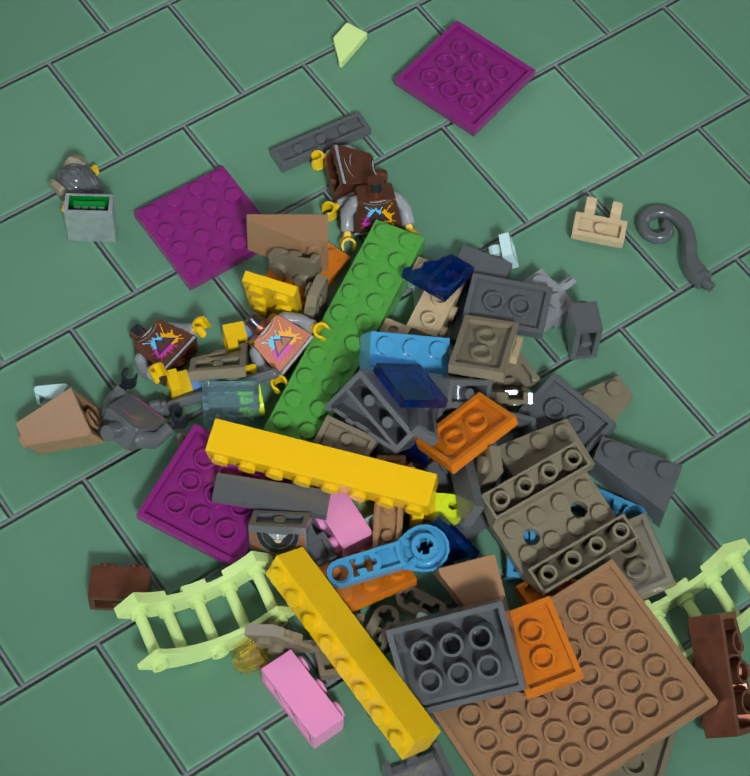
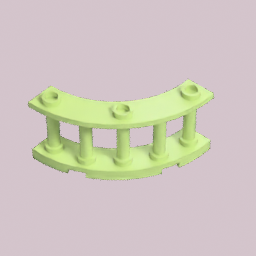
[644,538,750,664]
[114,551,295,673]

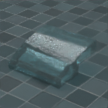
[202,381,260,430]

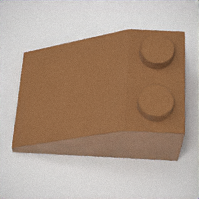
[247,214,328,272]

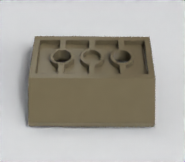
[482,441,640,596]

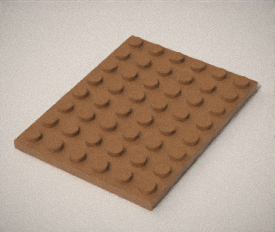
[431,559,718,776]

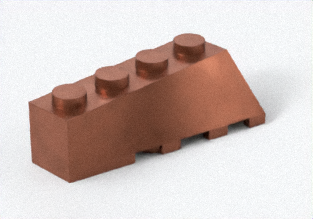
[688,612,750,739]

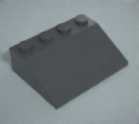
[385,595,527,714]

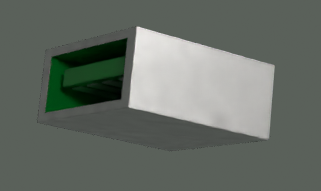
[63,193,118,242]

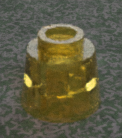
[232,639,270,675]

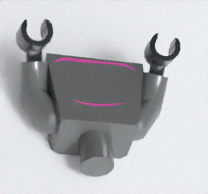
[100,367,189,451]

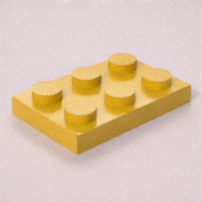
[242,271,304,316]

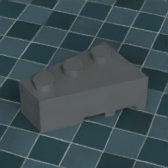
[324,366,418,453]
[589,436,683,528]

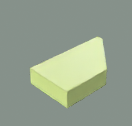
[333,23,367,68]

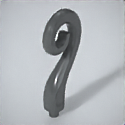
[637,205,716,292]

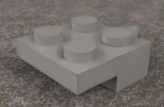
[523,268,577,339]

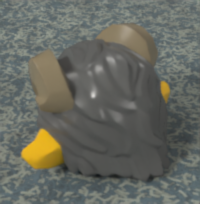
[49,154,105,212]

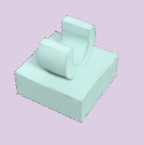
[488,232,519,269]

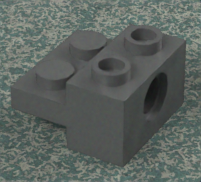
[425,374,492,424]

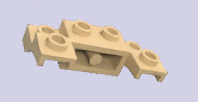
[379,257,467,338]

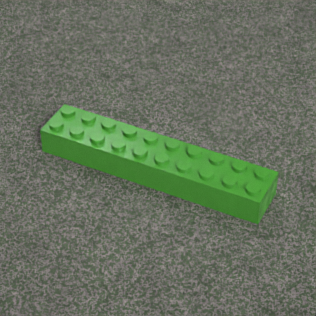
[263,219,425,443]

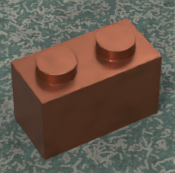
[88,563,152,611]

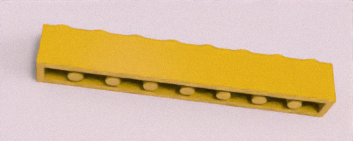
[205,418,438,516]
[265,547,441,760]

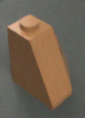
[16,388,105,454]
[434,554,505,607]

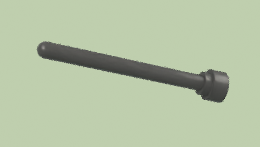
[149,368,280,419]

